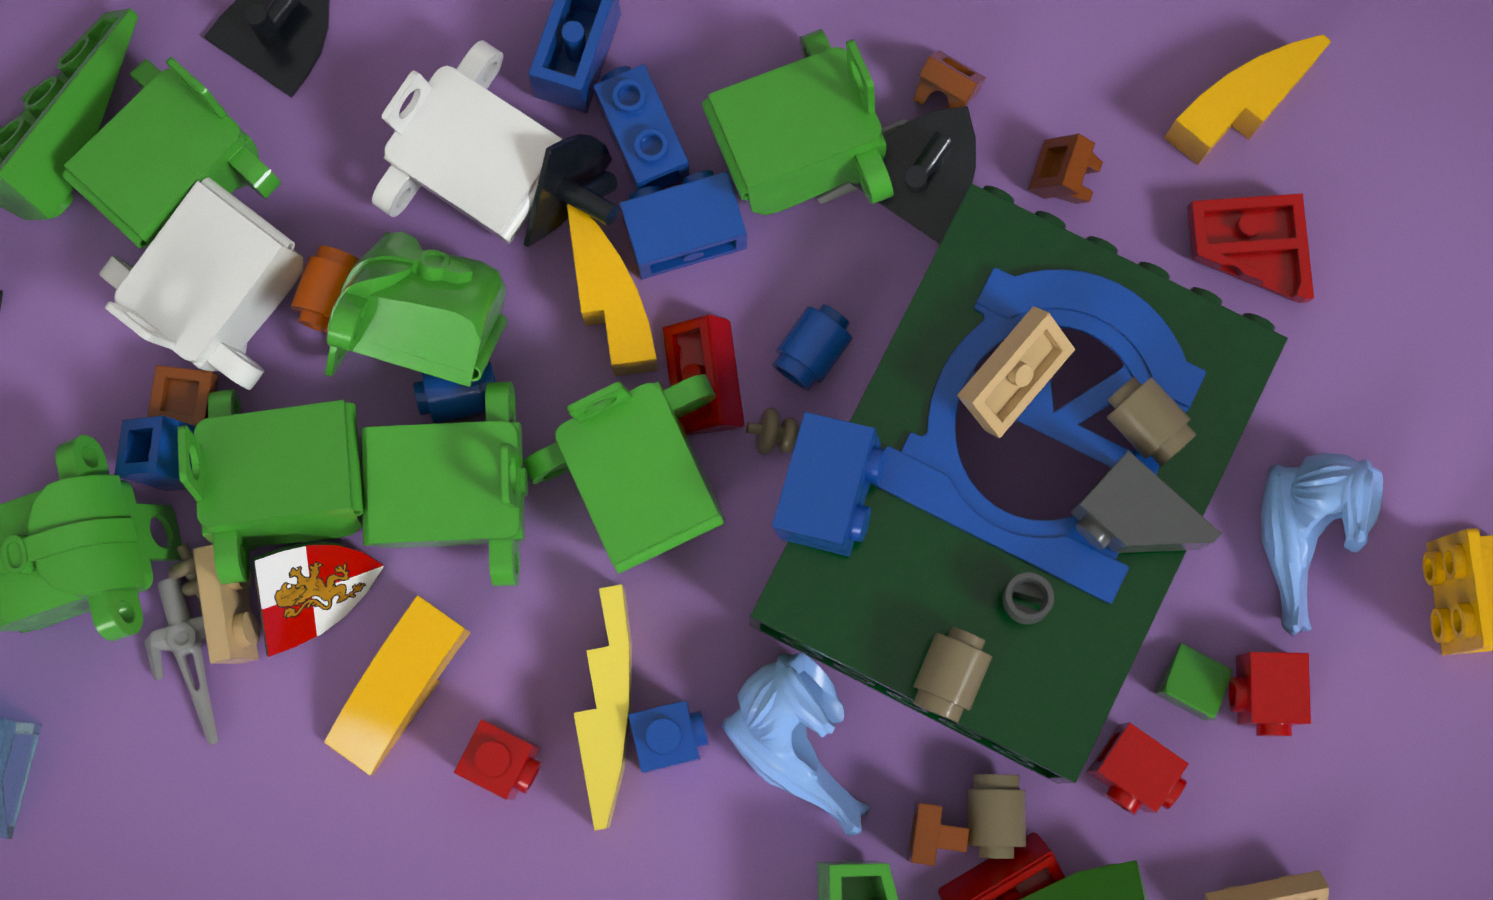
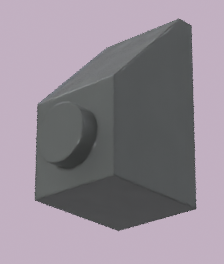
[1070,450,1222,553]

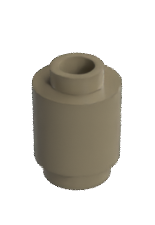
[1107,376,1197,467]
[913,626,992,723]
[967,774,1026,859]

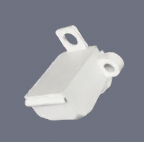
[372,40,563,244]
[99,177,303,390]

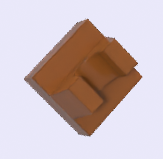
[913,50,986,109]
[1028,133,1103,204]
[147,365,218,426]
[907,802,969,866]

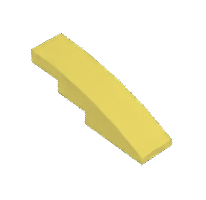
[574,584,632,831]

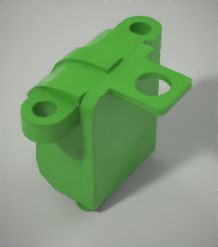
[701,29,894,216]
[63,57,282,249]
[325,231,507,387]
[523,374,726,574]
[361,381,528,587]
[178,389,363,585]
[0,435,182,641]

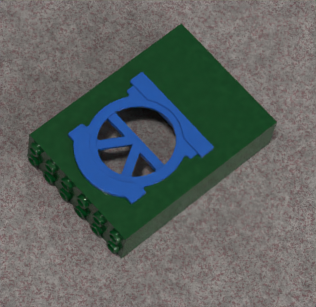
[749,183,1288,784]

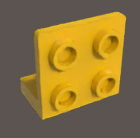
[1422,528,1493,656]

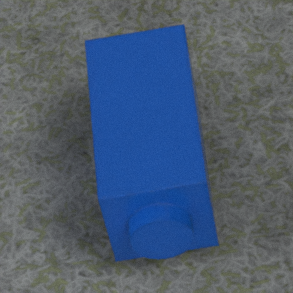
[593,64,690,190]

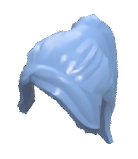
[1261,453,1383,636]
[721,653,870,836]

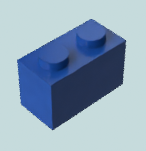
[528,0,621,113]
[620,170,747,280]
[772,412,887,557]

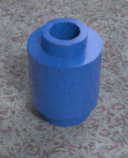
[772,304,853,391]
[413,361,496,424]

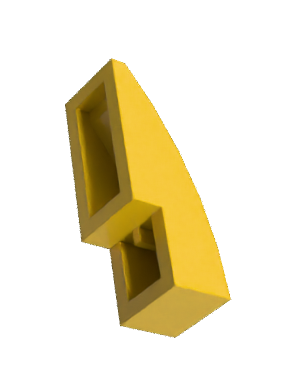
[1164,34,1332,165]
[567,204,659,377]
[324,595,471,776]

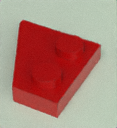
[1187,193,1314,303]

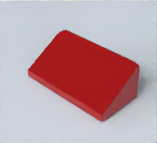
[662,314,744,435]
[938,832,1065,900]

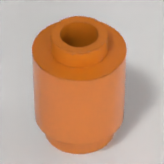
[290,245,359,333]

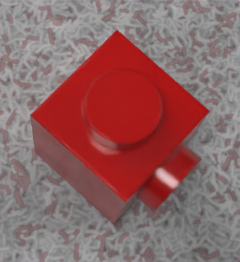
[1228,652,1311,737]
[453,719,542,800]
[1087,722,1189,815]

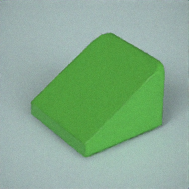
[1154,643,1233,721]

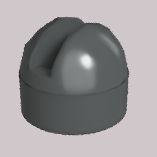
[1002,572,1054,625]

